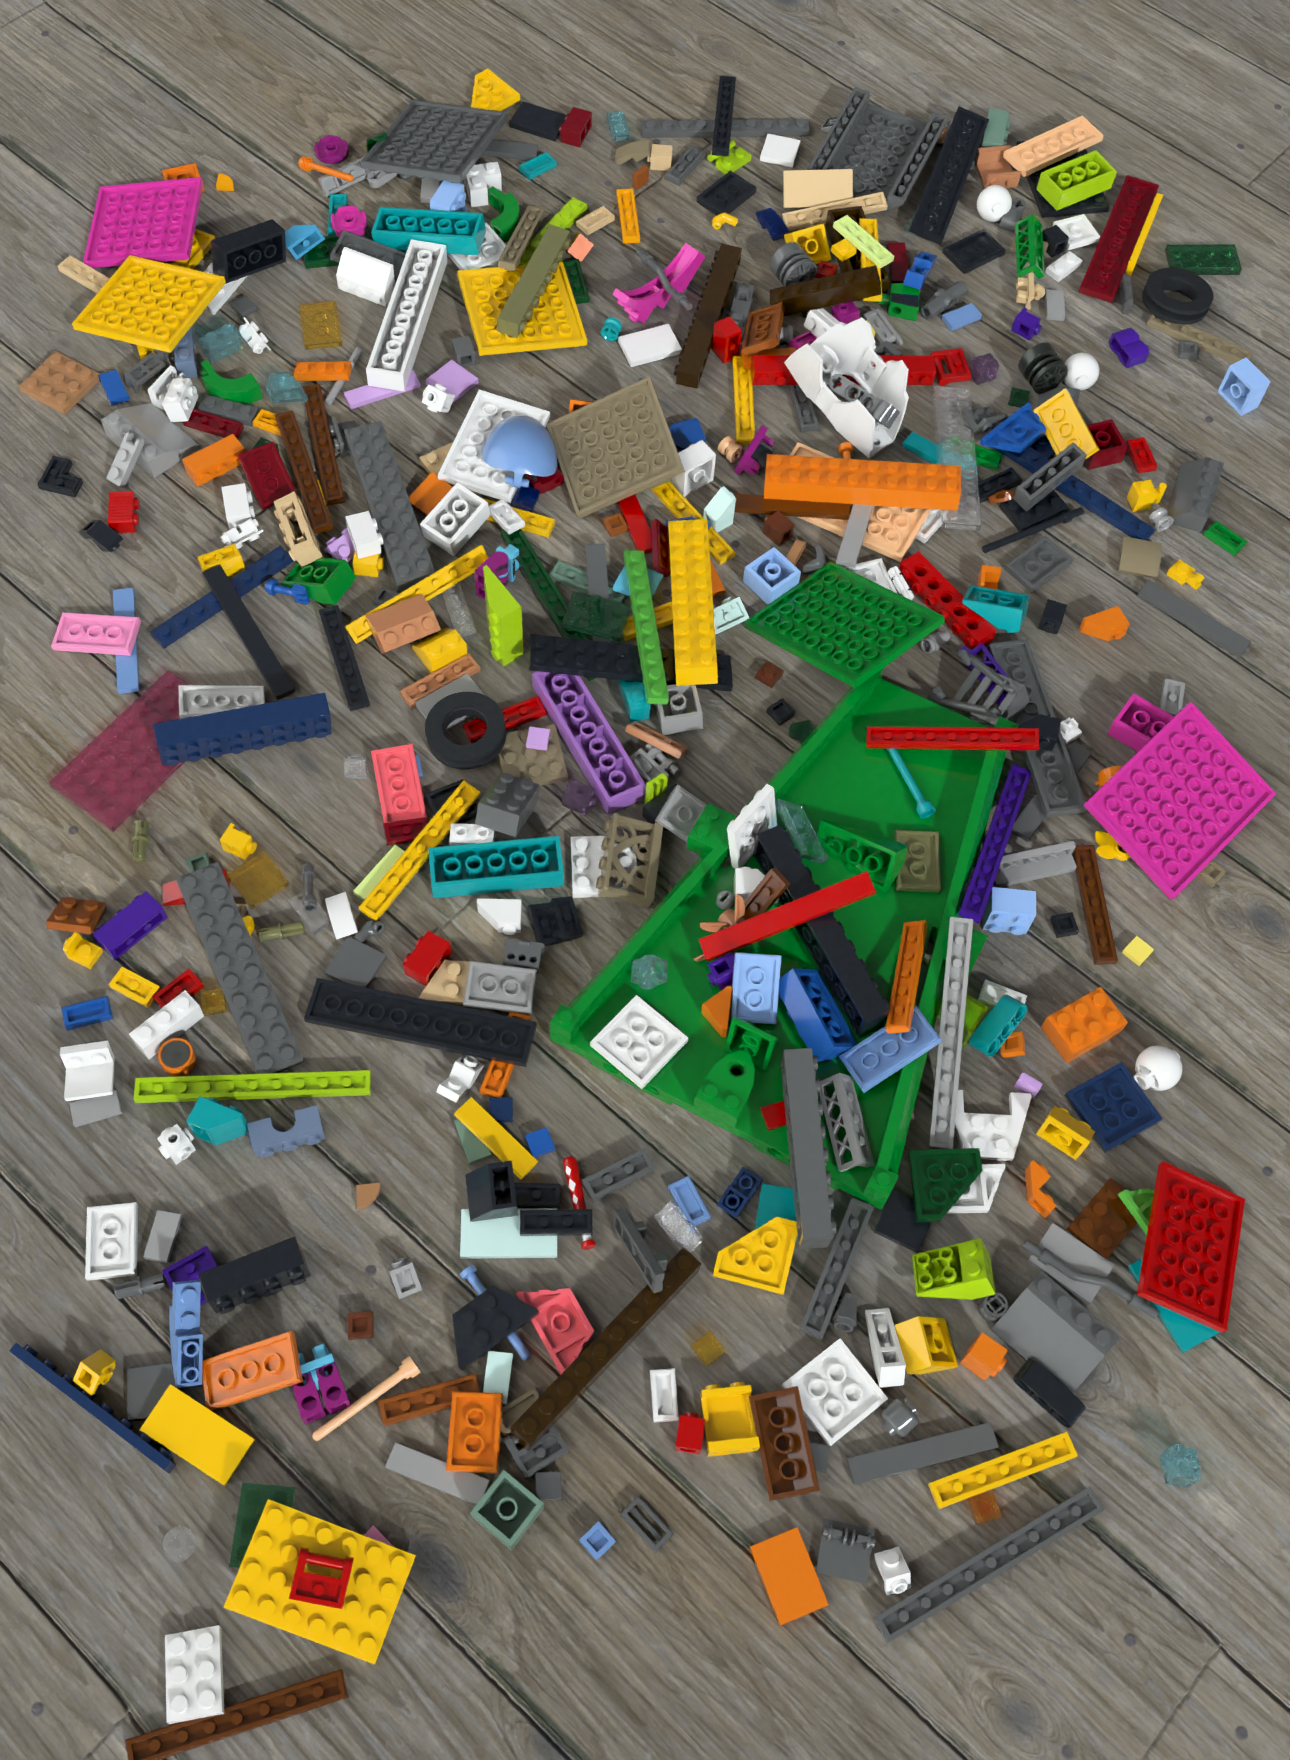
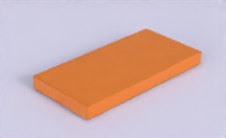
[202,1331,303,1411]

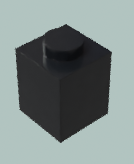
[1042,225,1069,257]
[1038,599,1067,635]

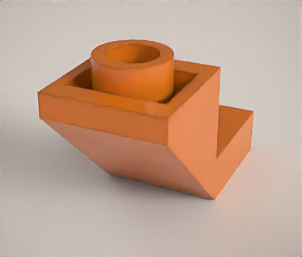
[1025,1160,1057,1218]

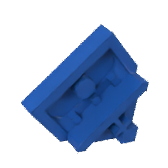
[670,418,706,450]

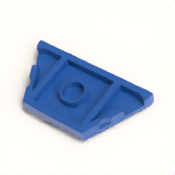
[980,402,1046,453]

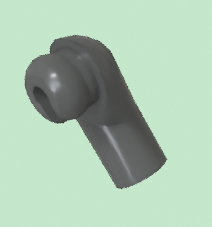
[353,921,385,943]

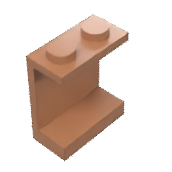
[975,145,1021,189]

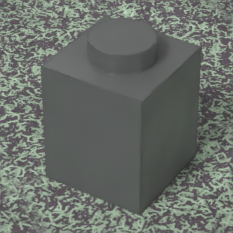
[451,336,476,368]

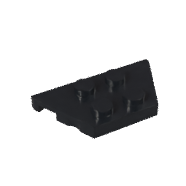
[452,1285,540,1371]

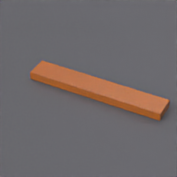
[885,920,928,1034]

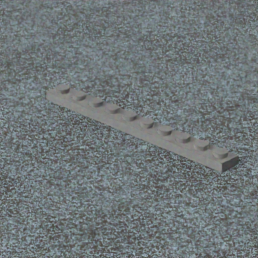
[929,917,973,1149]

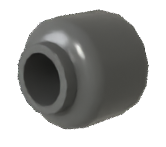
[882,1398,919,1437]

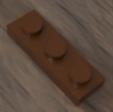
[743,867,791,920]

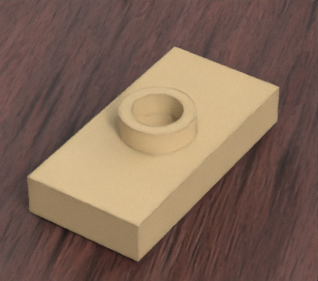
[576,206,615,236]

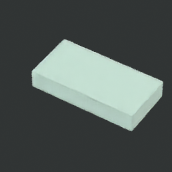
[483,1351,513,1406]

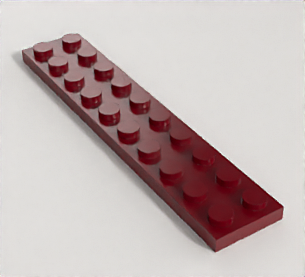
[1078,175,1159,303]

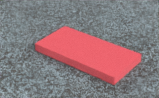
[371,744,428,823]

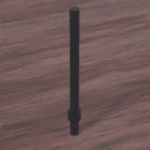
[982,507,1084,553]

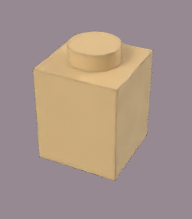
[647,144,672,171]

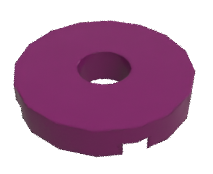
[314,136,349,164]

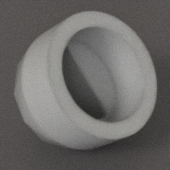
[716,890,734,910]

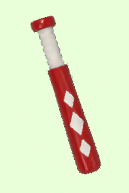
[563,1156,596,1250]

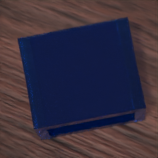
[510,486,540,512]

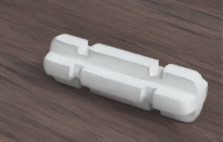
[888,566,914,600]

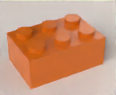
[1040,987,1128,1064]

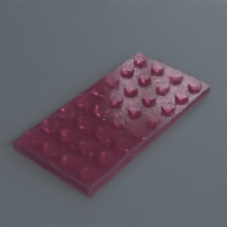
[49,670,189,832]

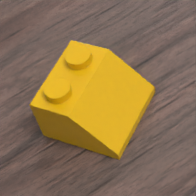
[784,224,832,264]
[412,628,467,673]
[1036,1106,1095,1160]
[895,1316,958,1375]

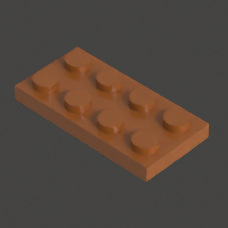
[741,302,785,356]

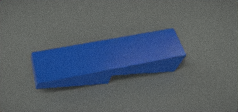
[903,251,937,290]

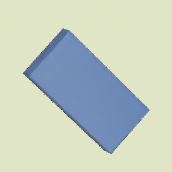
[941,303,982,331]
[668,1176,711,1229]

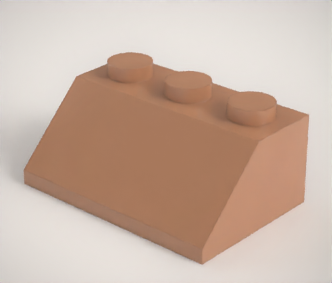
[365,594,441,654]

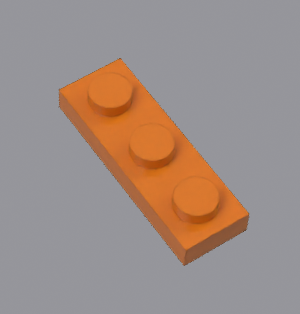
[293,361,352,381]

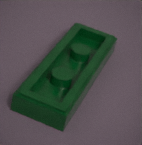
[562,259,589,304]

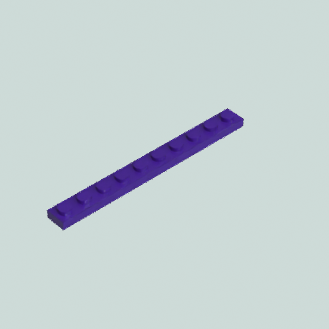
[958,763,1031,924]

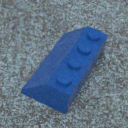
[778,968,858,1062]

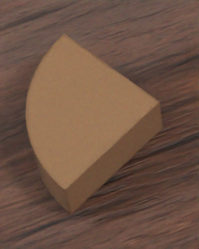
[356,1183,381,1210]

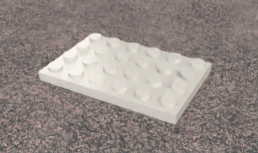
[438,390,550,503]

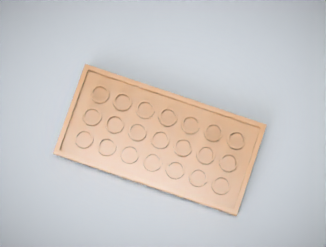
[790,442,932,562]

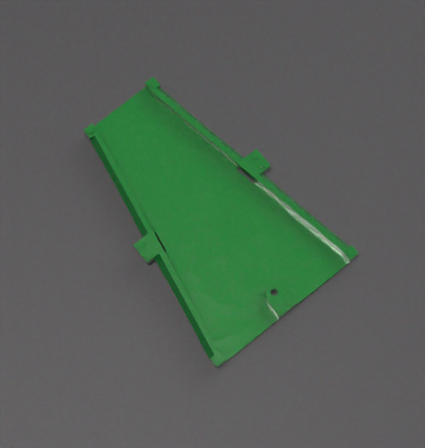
[550,668,1019,1210]

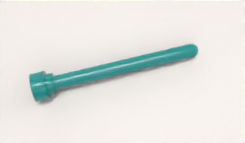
[886,748,936,819]

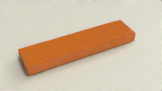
[479,1012,532,1098]

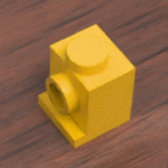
[220,823,257,860]
[73,1349,116,1395]

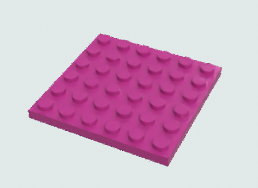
[83,177,204,268]

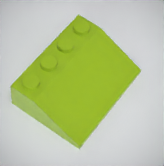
[483,565,524,667]

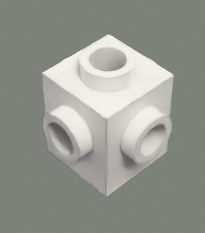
[422,383,455,413]
[157,1124,196,1165]

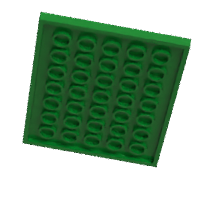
[744,561,945,689]

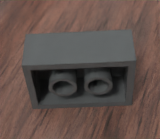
[475,772,540,837]

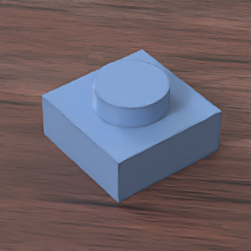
[579,1521,616,1561]

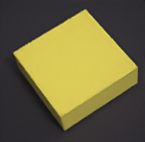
[1122,936,1154,966]

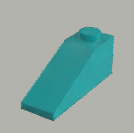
[617,680,651,723]

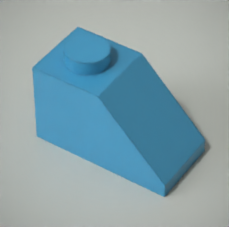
[285,225,325,260]

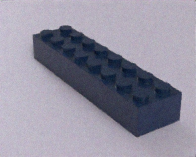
[153,693,331,766]

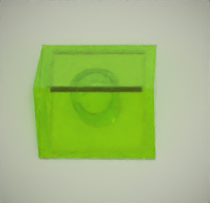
[962,994,988,1049]

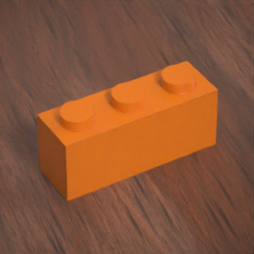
[182,434,246,487]

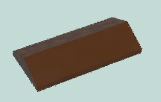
[749,1386,820,1501]

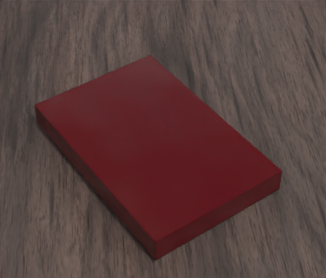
[237,441,298,510]

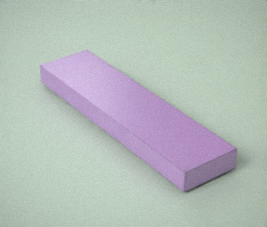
[344,370,421,409]

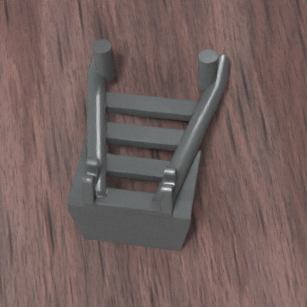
[927,650,1030,726]

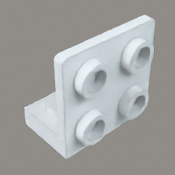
[60,1041,115,1101]

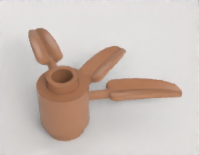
[693,894,745,961]

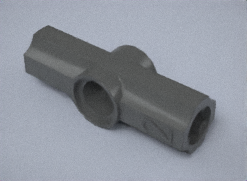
[920,280,969,320]

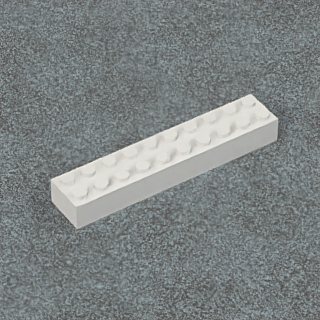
[366,239,447,392]

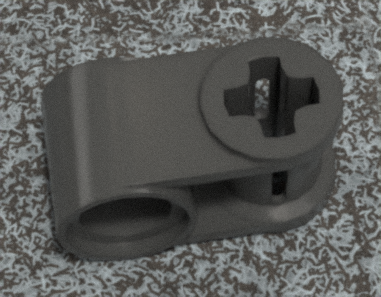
[999,198,1026,232]

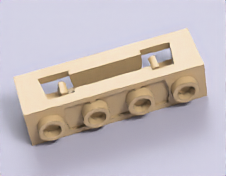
[274,491,323,567]

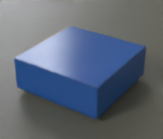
[525,1127,555,1158]

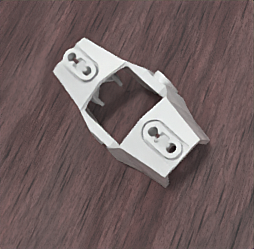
[784,317,909,458]

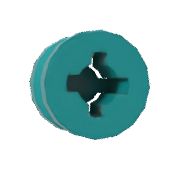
[601,317,622,341]

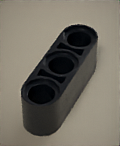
[1013,1359,1086,1428]

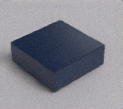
[489,1097,513,1122]

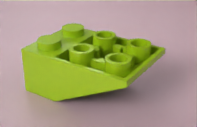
[912,1238,996,1300]

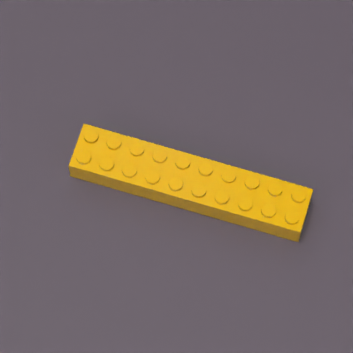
[668,519,718,686]

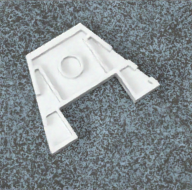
[955,1090,1032,1161]

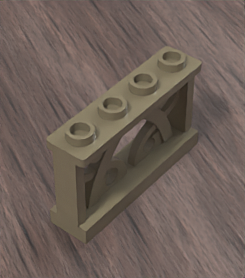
[596,812,663,909]

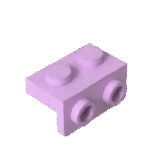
[323,528,355,563]

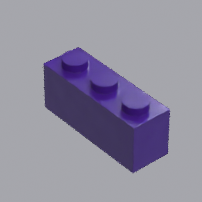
[93,891,168,960]

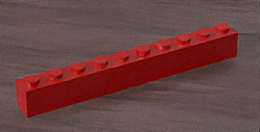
[750,355,936,385]

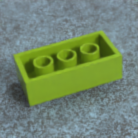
[1036,150,1117,211]

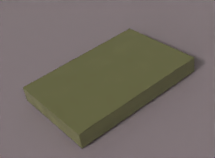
[895,830,941,893]

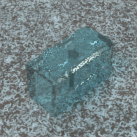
[199,323,244,364]

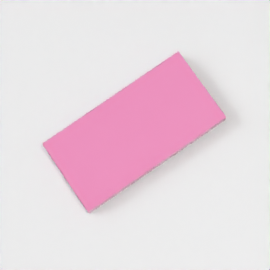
[51,612,142,656]

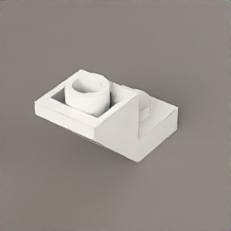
[437,1055,484,1103]

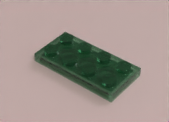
[1165,244,1242,275]

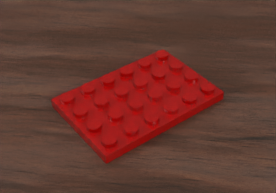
[1137,1162,1245,1332]

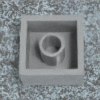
[655,684,703,735]

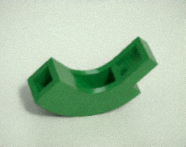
[488,186,519,243]
[200,360,263,404]

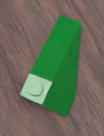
[816,819,908,892]

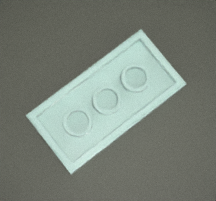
[460,1208,557,1259]

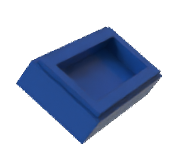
[98,370,130,406]
[62,996,113,1031]

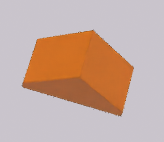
[701,986,732,1038]

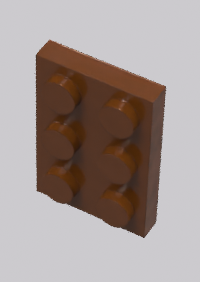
[1066,1178,1137,1259]

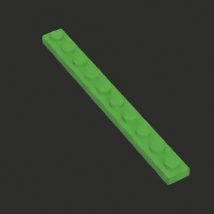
[623,550,669,704]

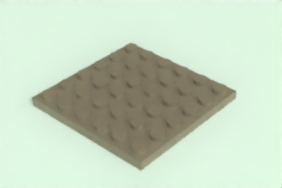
[546,376,685,519]

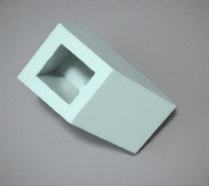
[703,486,736,533]

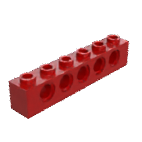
[899,551,997,650]

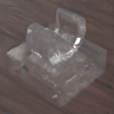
[344,753,367,779]

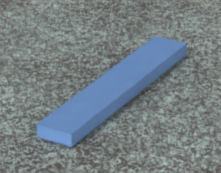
[113,588,140,694]

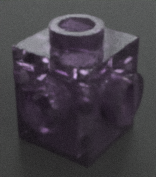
[969,353,1000,385]

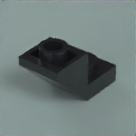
[79,519,123,552]

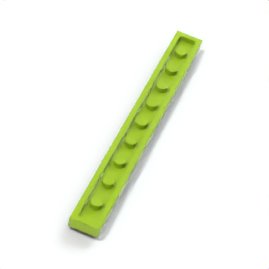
[134,1070,371,1103]

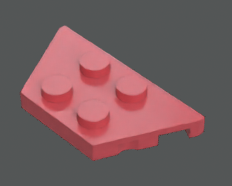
[516,1288,594,1375]

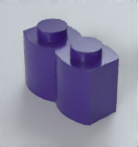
[1108,327,1149,368]

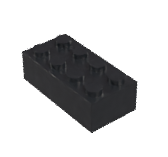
[211,219,286,284]
[199,1236,311,1314]

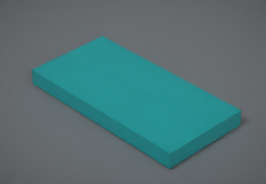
[1128,1258,1221,1353]

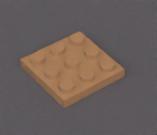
[19,351,100,415]

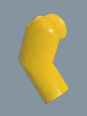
[712,213,738,230]

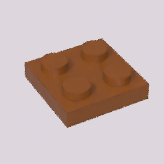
[46,897,107,934]

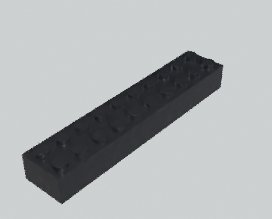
[753,825,889,1039]

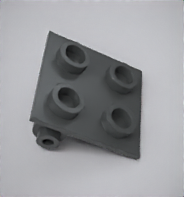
[816,1519,876,1584]

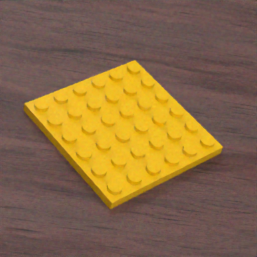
[72,255,226,353]
[457,262,587,356]

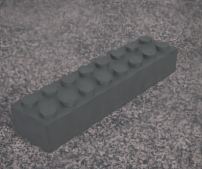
[780,1048,836,1249]

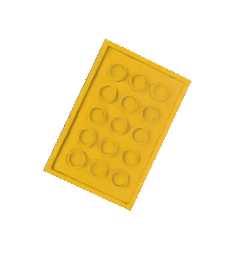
[223,1499,416,1664]

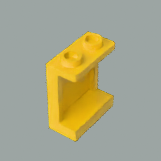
[700,1382,760,1457]

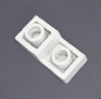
[325,892,358,939]

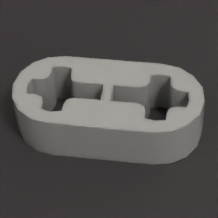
[367,171,397,188]

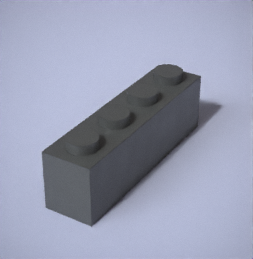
[1013,442,1087,512]

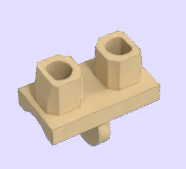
[1016,273,1045,310]

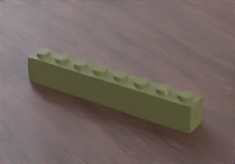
[497,224,571,339]

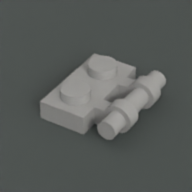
[629,743,680,787]

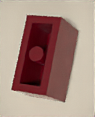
[559,107,592,148]

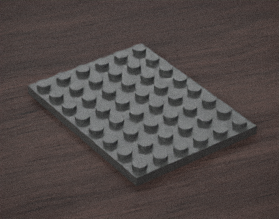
[361,99,508,183]

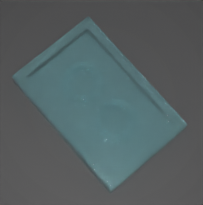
[775,799,828,864]

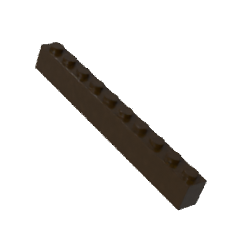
[674,243,742,389]
[511,1247,701,1452]

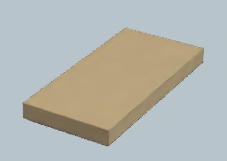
[783,169,853,209]

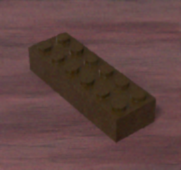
[825,206,890,302]

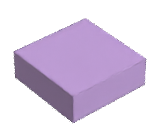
[526,727,550,751]
[1014,1072,1043,1098]

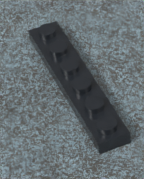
[318,605,370,711]

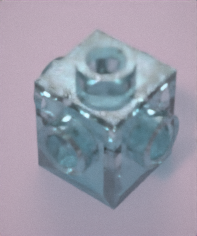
[631,954,668,990]
[1160,1444,1201,1489]

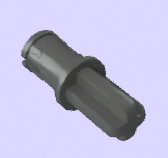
[114,1273,166,1299]

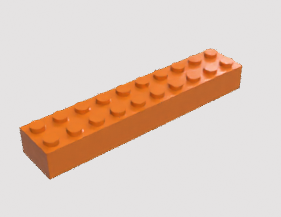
[764,454,961,511]

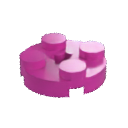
[331,206,367,237]

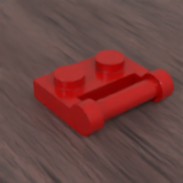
[930,348,972,386]
[288,1547,354,1609]

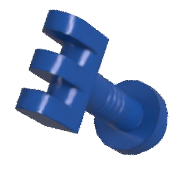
[265,579,310,605]

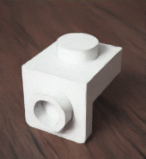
[874,1547,911,1595]

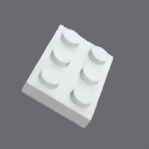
[165,1625,224,1724]

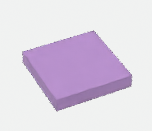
[426,360,479,404]

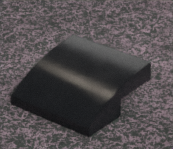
[527,896,583,946]

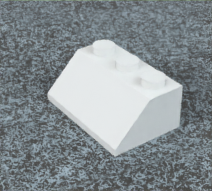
[336,247,395,307]

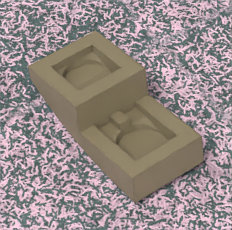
[615,140,651,165]

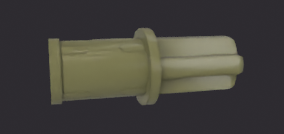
[131,820,149,862]
[259,921,305,942]

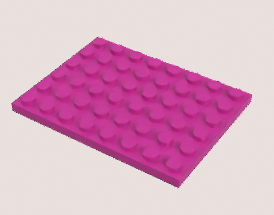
[1083,702,1276,900]

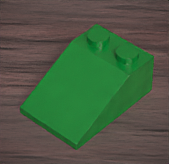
[281,558,357,605]
[725,1017,780,1071]

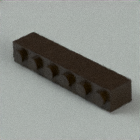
[770,265,881,316]

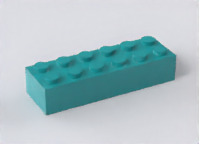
[371,207,486,256]
[428,836,564,899]

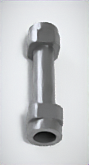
[301,864,317,912]

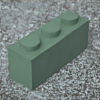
[981,108,1011,148]

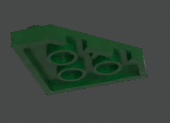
[908,1148,983,1222]

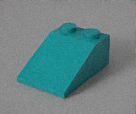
[962,585,1030,633]

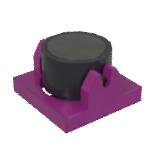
[734,425,775,475]

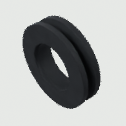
[1142,268,1214,325]
[425,692,507,770]

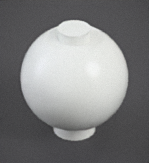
[977,185,1012,222]
[1063,353,1099,391]
[1134,1045,1182,1091]

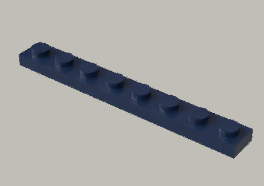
[1017,447,1156,541]
[150,546,293,649]
[9,1343,176,1474]

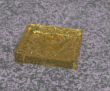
[228,851,289,909]

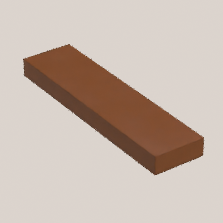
[378,1373,481,1427]

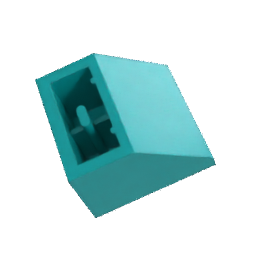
[186,1096,249,1146]

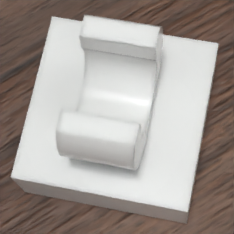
[1060,717,1082,745]

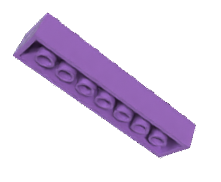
[532,671,646,815]

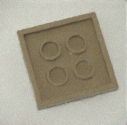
[498,724,568,786]

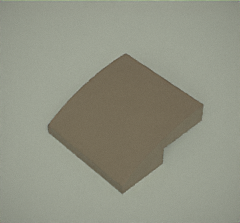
[1117,536,1162,579]

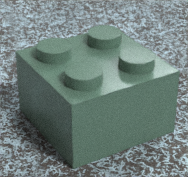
[470,1470,544,1551]

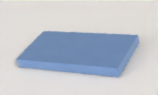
[839,1006,942,1093]

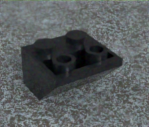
[465,1161,518,1222]

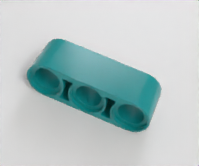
[969,995,1027,1057]

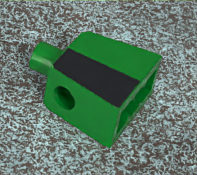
[878,283,919,321]

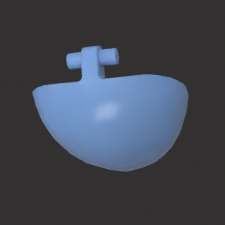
[482,415,557,488]

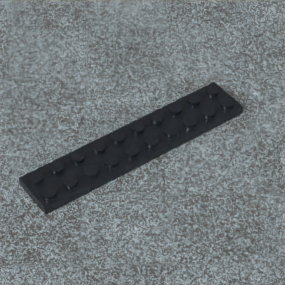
[909,106,989,245]
[529,634,733,692]
[304,978,537,1067]

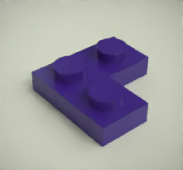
[162,1246,218,1306]

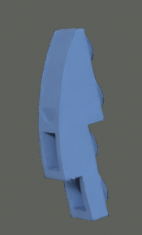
[169,1280,203,1388]

